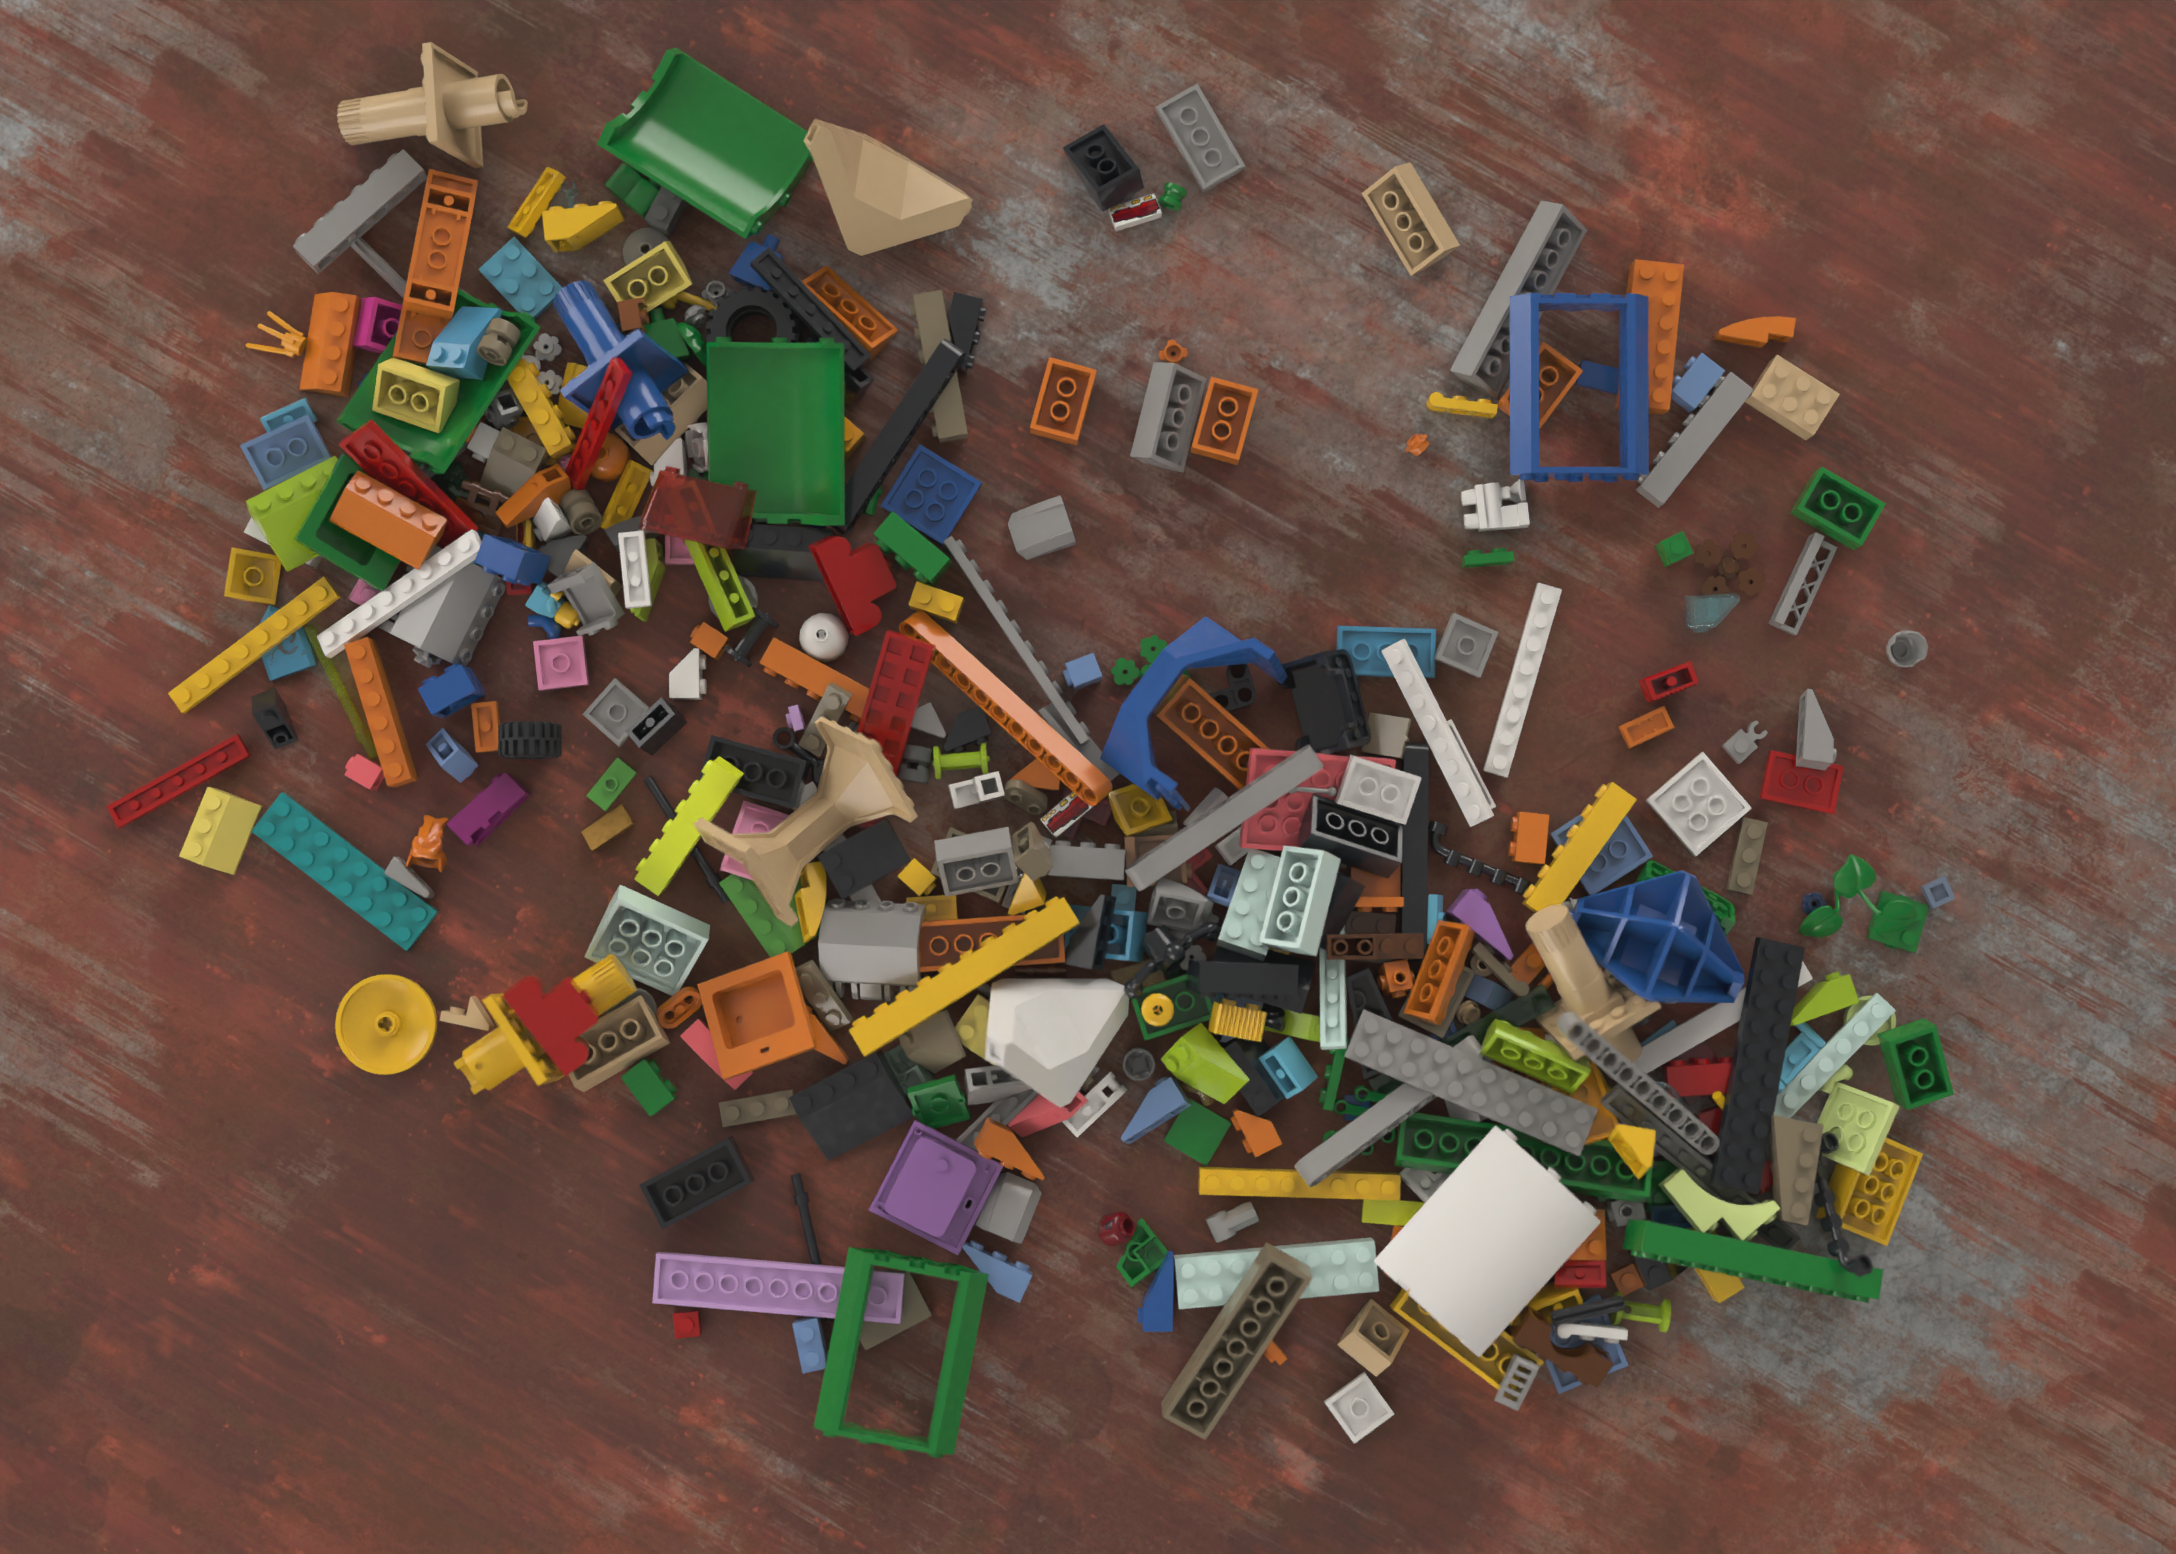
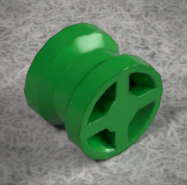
[1158,182,1187,211]

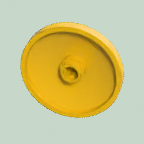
[335,974,437,1075]

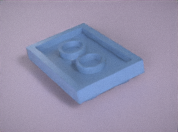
[240,414,332,490]

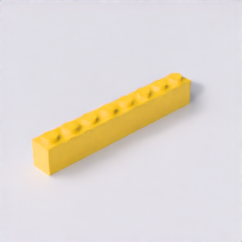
[1198,1167,1401,1200]

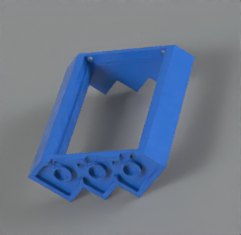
[1510,293,1649,482]

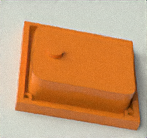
[697,952,817,1080]

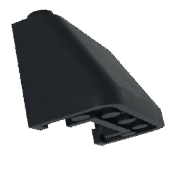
[1277,649,1371,754]

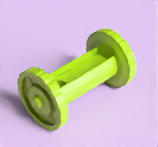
[932,743,990,779]
[1610,1292,1671,1333]

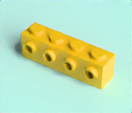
[507,358,576,460]

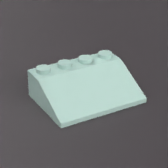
[585,885,710,996]

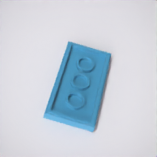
[1336,626,1436,679]

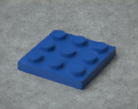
[881,444,982,546]

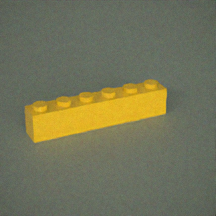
[1522,782,1637,913]

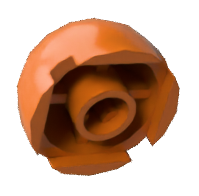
[590,433,631,482]

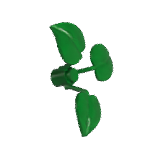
[1798,854,1917,938]

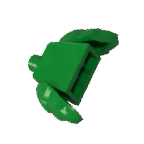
[645,308,707,368]

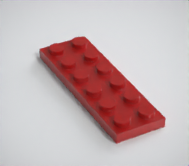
[338,419,479,549]

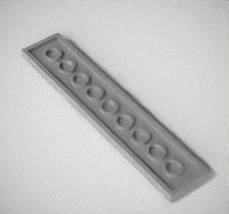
[1344,1010,1598,1156]

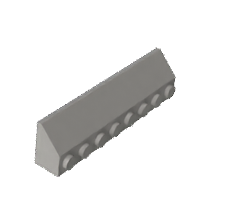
[1450,201,1587,399]

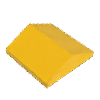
[224,547,281,605]
[1108,784,1173,837]

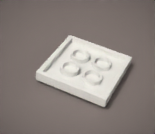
[1645,752,1752,857]

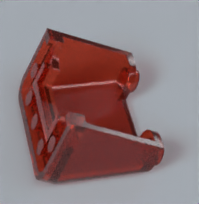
[639,466,757,549]

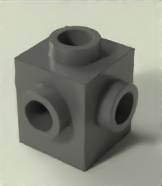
[485,388,523,430]

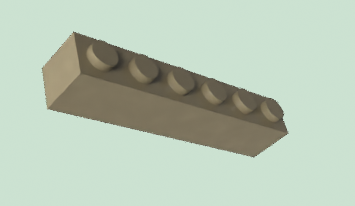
[910,290,969,443]

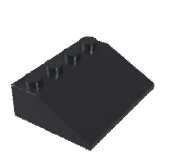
[789,1049,914,1161]

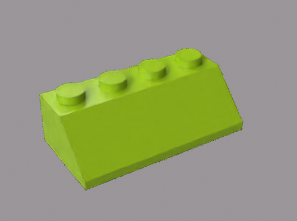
[1479,1019,1591,1094]

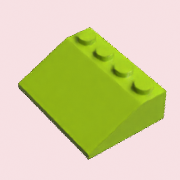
[246,456,338,572]

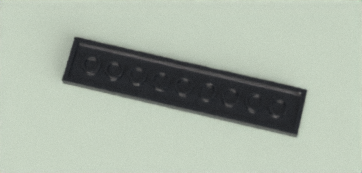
[1709,937,1805,1194]

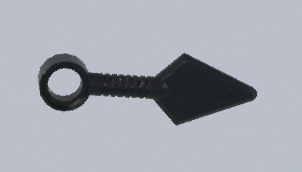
[773,727,825,785]

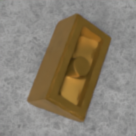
[581,804,636,852]

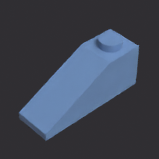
[1121,1077,1191,1145]

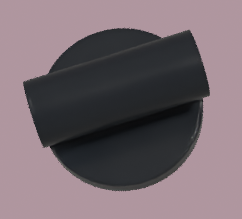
[1261,1005,1286,1032]

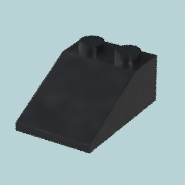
[1062,124,1144,212]
[818,818,911,899]

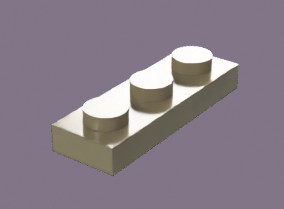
[798,682,853,757]
[1726,817,1768,895]
[795,960,853,1032]
[719,1089,797,1127]

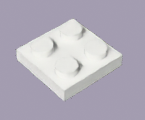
[1324,1372,1394,1444]

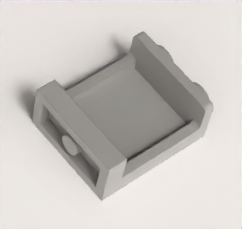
[547,562,625,636]

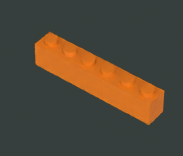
[344,637,418,787]
[759,637,870,724]

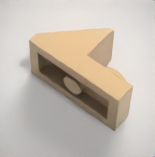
[439,996,495,1031]

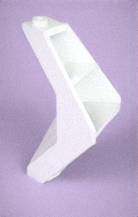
[986,978,1129,1108]

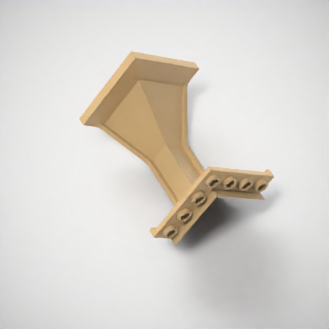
[694,717,918,926]

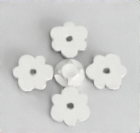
[501,333,563,395]

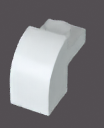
[948,771,1005,809]

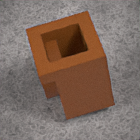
[617,297,649,335]

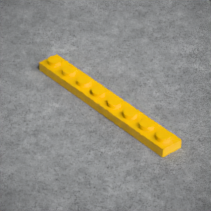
[168,576,341,713]

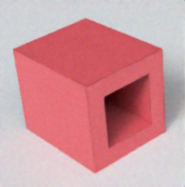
[345,754,384,791]

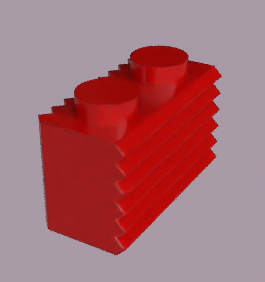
[1639,661,1699,703]

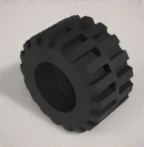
[498,721,562,760]

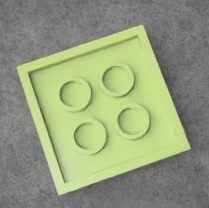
[1817,1082,1900,1175]

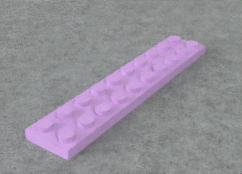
[652,1252,905,1324]

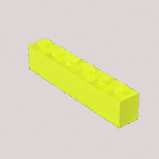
[634,756,744,896]

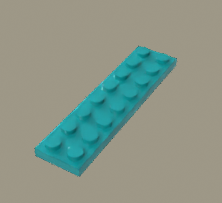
[251,792,439,951]

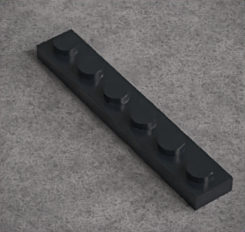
[750,247,871,374]

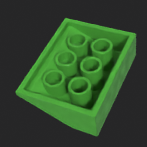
[719,874,827,958]

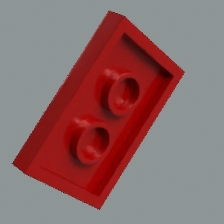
[1759,750,1844,815]

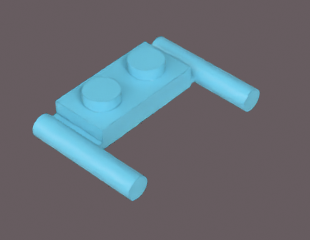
[1778,1022,1826,1094]

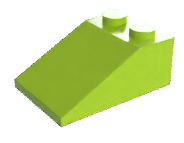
[1161,1023,1250,1104]

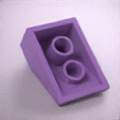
[1445,889,1513,960]

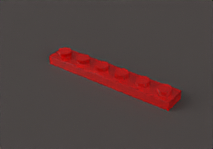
[565,357,632,490]
[106,734,251,828]

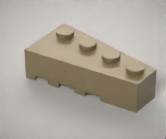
[1768,1115,1824,1225]

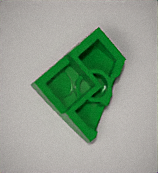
[1116,1218,1168,1287]

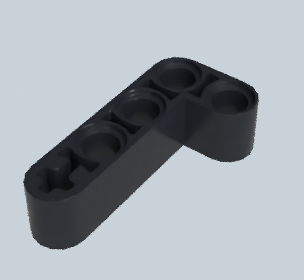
[1209,664,1256,712]

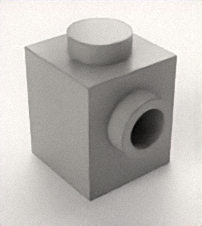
[1604,1198,1646,1227]

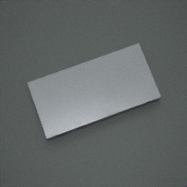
[1155,83,1246,192]

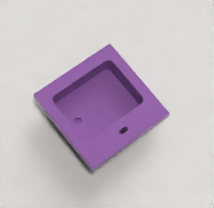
[869,1120,1003,1255]

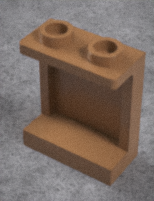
[1124,835,1192,887]

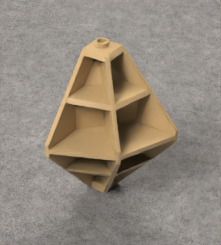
[804,119,973,256]

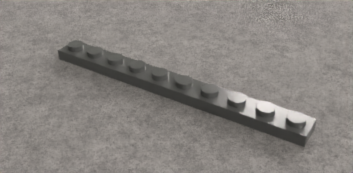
[1600,1083,1801,1250]

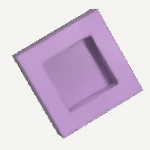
[786,705,806,733]

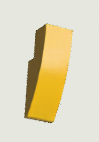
[794,861,826,943]

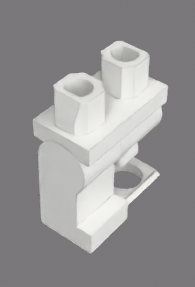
[1461,479,1530,532]

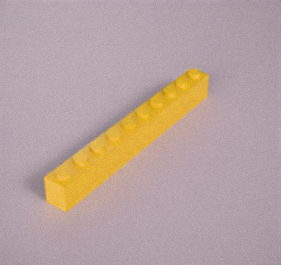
[849,896,1080,1056]

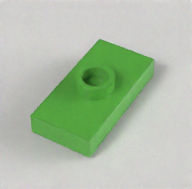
[586,757,638,812]

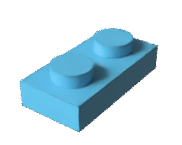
[260,398,318,432]

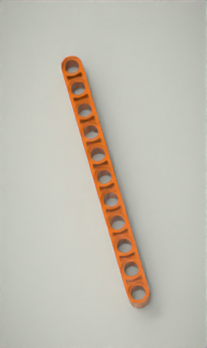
[899,610,1112,806]

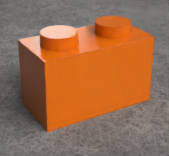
[1508,812,1550,865]

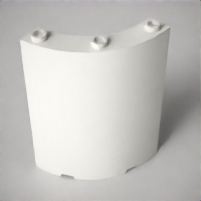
[1374,1126,1601,1357]

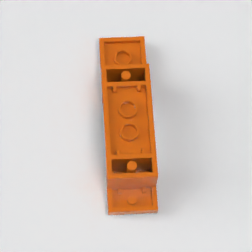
[392,169,478,366]

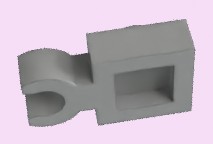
[1721,721,1768,764]

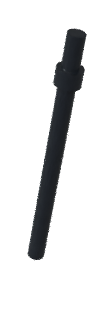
[643,775,730,904]
[791,1173,835,1322]

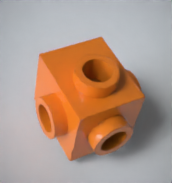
[1377,959,1415,999]

